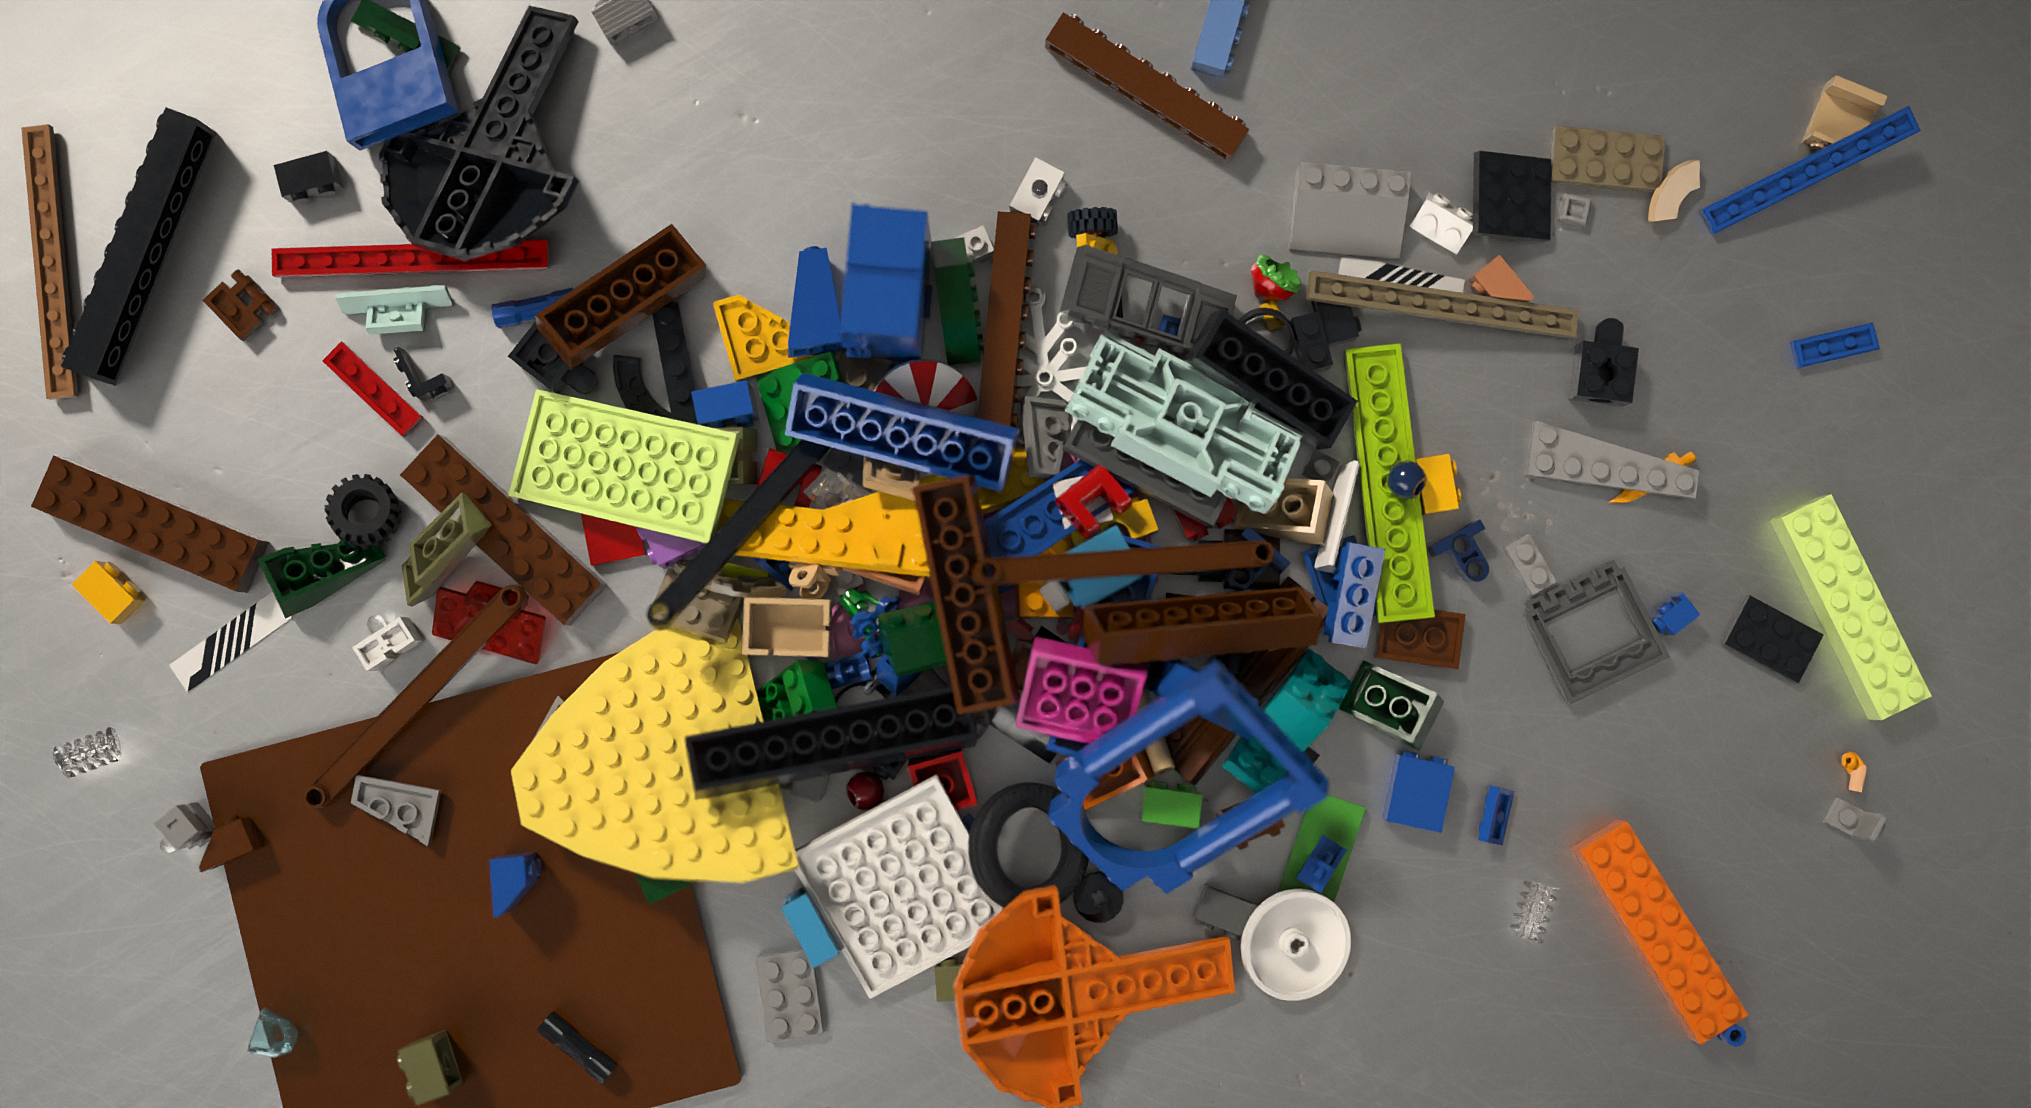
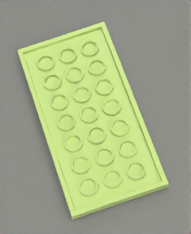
[508,389,741,543]

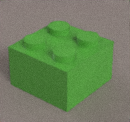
[1139,780,1203,828]

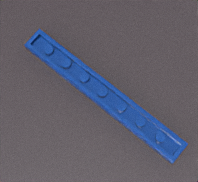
[1700,106,1921,234]

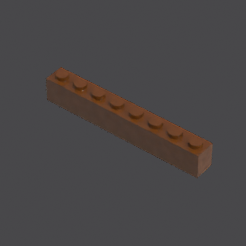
[1045,12,1249,163]
[977,211,1037,428]

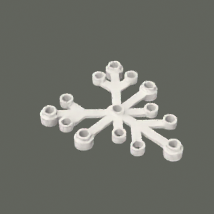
[980,287,1086,445]

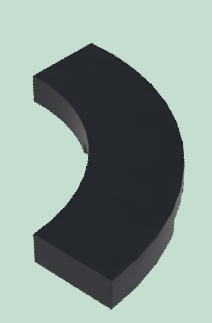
[613,355,672,419]

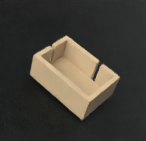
[742,597,833,657]

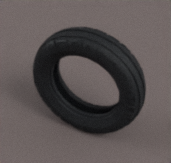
[968,782,1089,908]

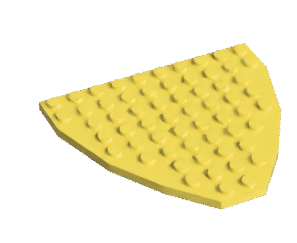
[511,616,799,883]

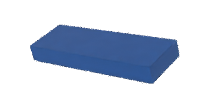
[1790,323,1880,369]

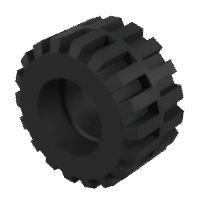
[324,474,402,549]

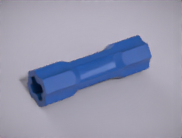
[491,287,573,329]

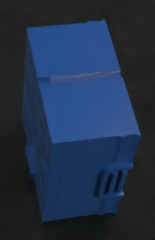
[840,202,932,362]

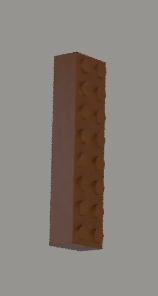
[400,434,607,626]
[31,455,269,593]
[912,475,1021,714]
[1082,587,1321,666]

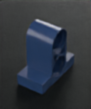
[1427,519,1489,583]
[1227,526,1291,591]

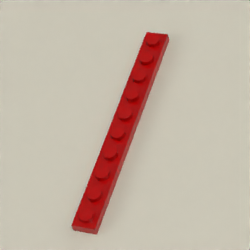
[271,240,550,278]

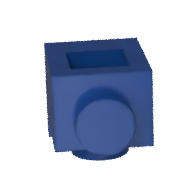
[1652,593,1701,636]

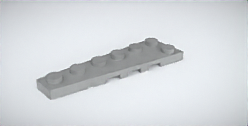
[1526,421,1699,499]

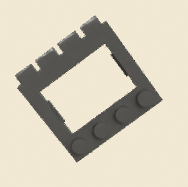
[1523,560,1670,705]

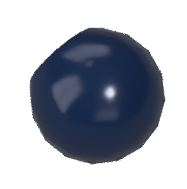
[1387,460,1427,500]

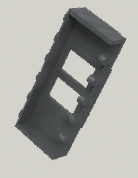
[1060,245,1237,356]

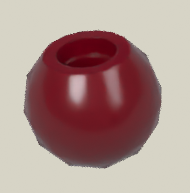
[846,771,884,811]

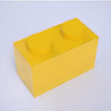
[1415,454,1461,515]
[71,561,145,624]

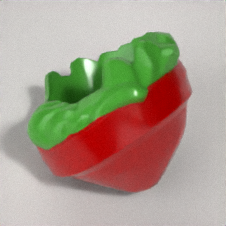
[1250,254,1301,302]

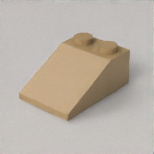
[1235,478,1333,545]

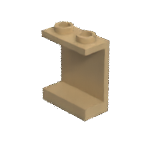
[1802,75,1887,151]

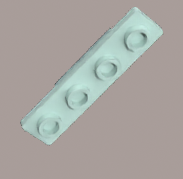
[336,285,453,335]

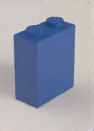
[1382,750,1455,833]

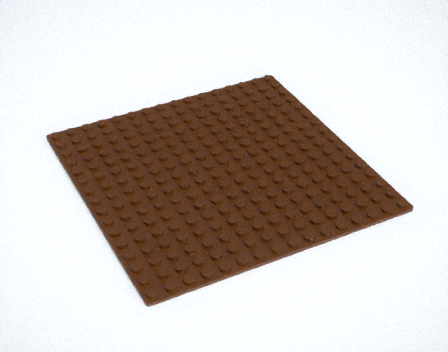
[200,652,741,1108]

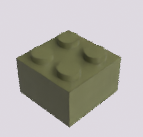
[397,1030,463,1105]

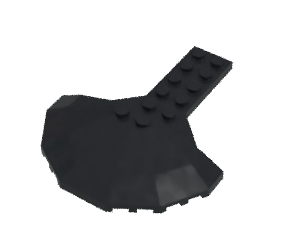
[379,5,579,260]

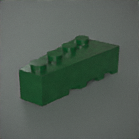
[931,237,984,365]

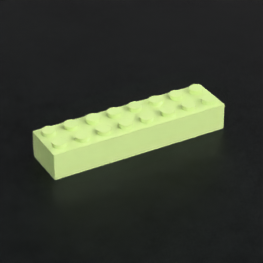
[1770,494,1931,720]

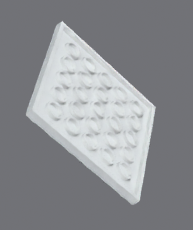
[795,775,1004,999]

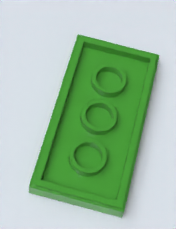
[1277,795,1366,903]

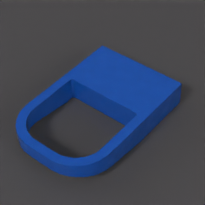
[317,0,459,151]

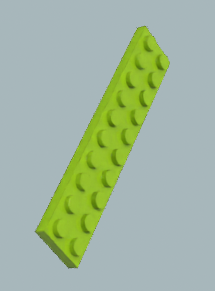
[1344,343,1435,624]

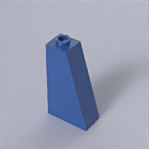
[787,246,843,358]

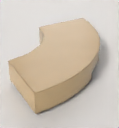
[1648,160,1700,222]

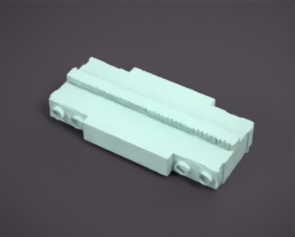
[1065,331,1304,514]

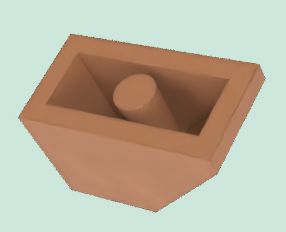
[1468,254,1535,302]

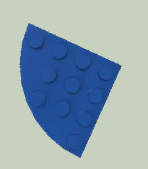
[1149,659,1265,741]

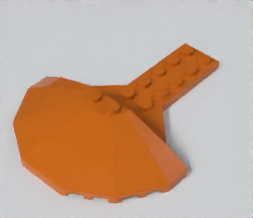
[953,885,1235,1108]

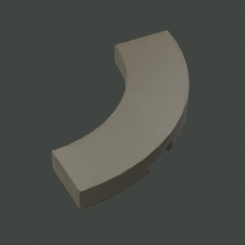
[674,560,786,598]

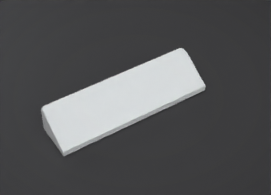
[1314,460,1360,573]

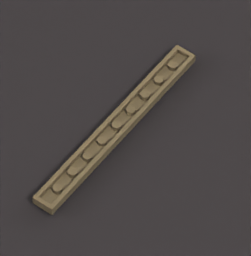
[1306,270,1579,339]

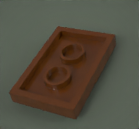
[1374,610,1466,669]

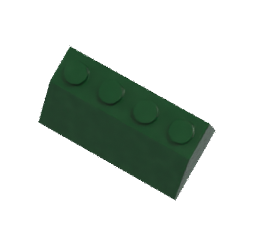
[878,601,948,677]

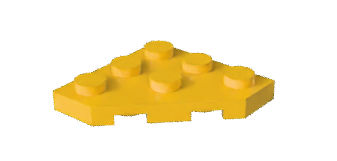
[713,294,815,382]

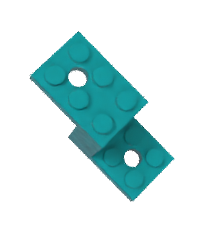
[1222,648,1352,794]

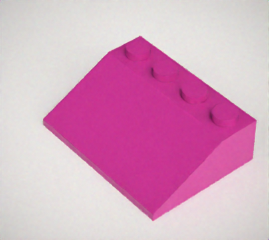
[1015,637,1147,744]

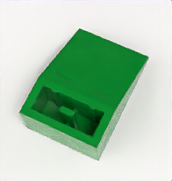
[757,660,837,721]

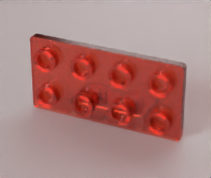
[432,580,546,664]

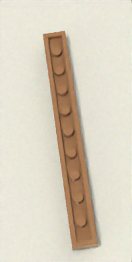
[21,124,78,400]

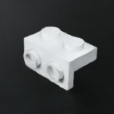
[1409,193,1473,254]

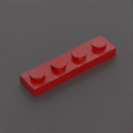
[322,341,424,437]

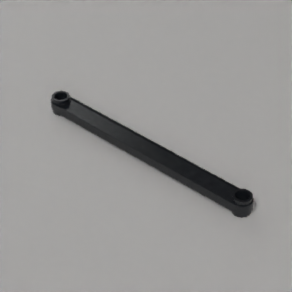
[646,439,831,631]

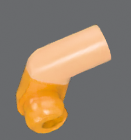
[1841,752,1867,792]

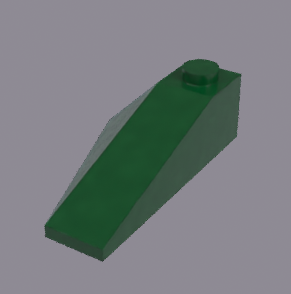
[257,540,386,618]

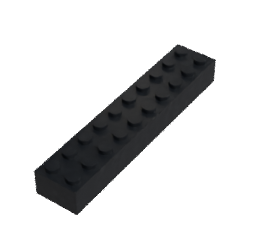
[61,107,217,386]
[684,686,979,801]

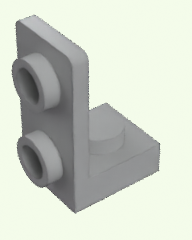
[1823,797,1887,842]

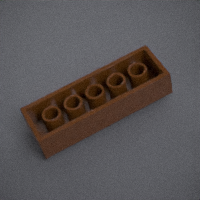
[535,224,706,370]

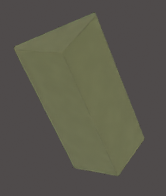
[402,493,492,607]

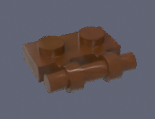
[202,269,277,341]

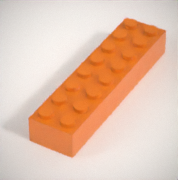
[1571,819,1748,1045]

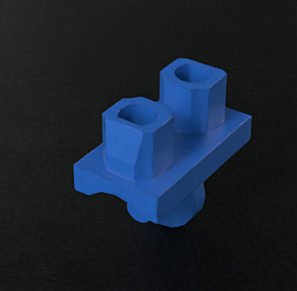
[824,653,873,690]
[1296,834,1347,893]

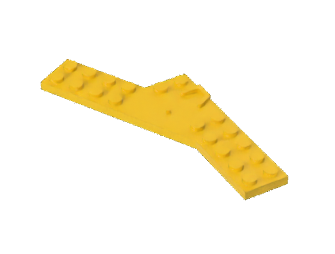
[715,444,1045,577]

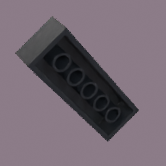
[1184,310,1358,450]

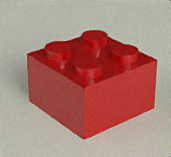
[908,749,978,810]

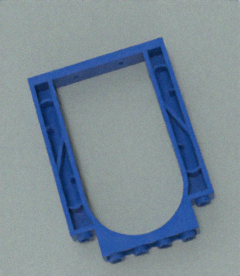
[1048,661,1329,894]

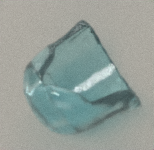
[247,1008,298,1057]

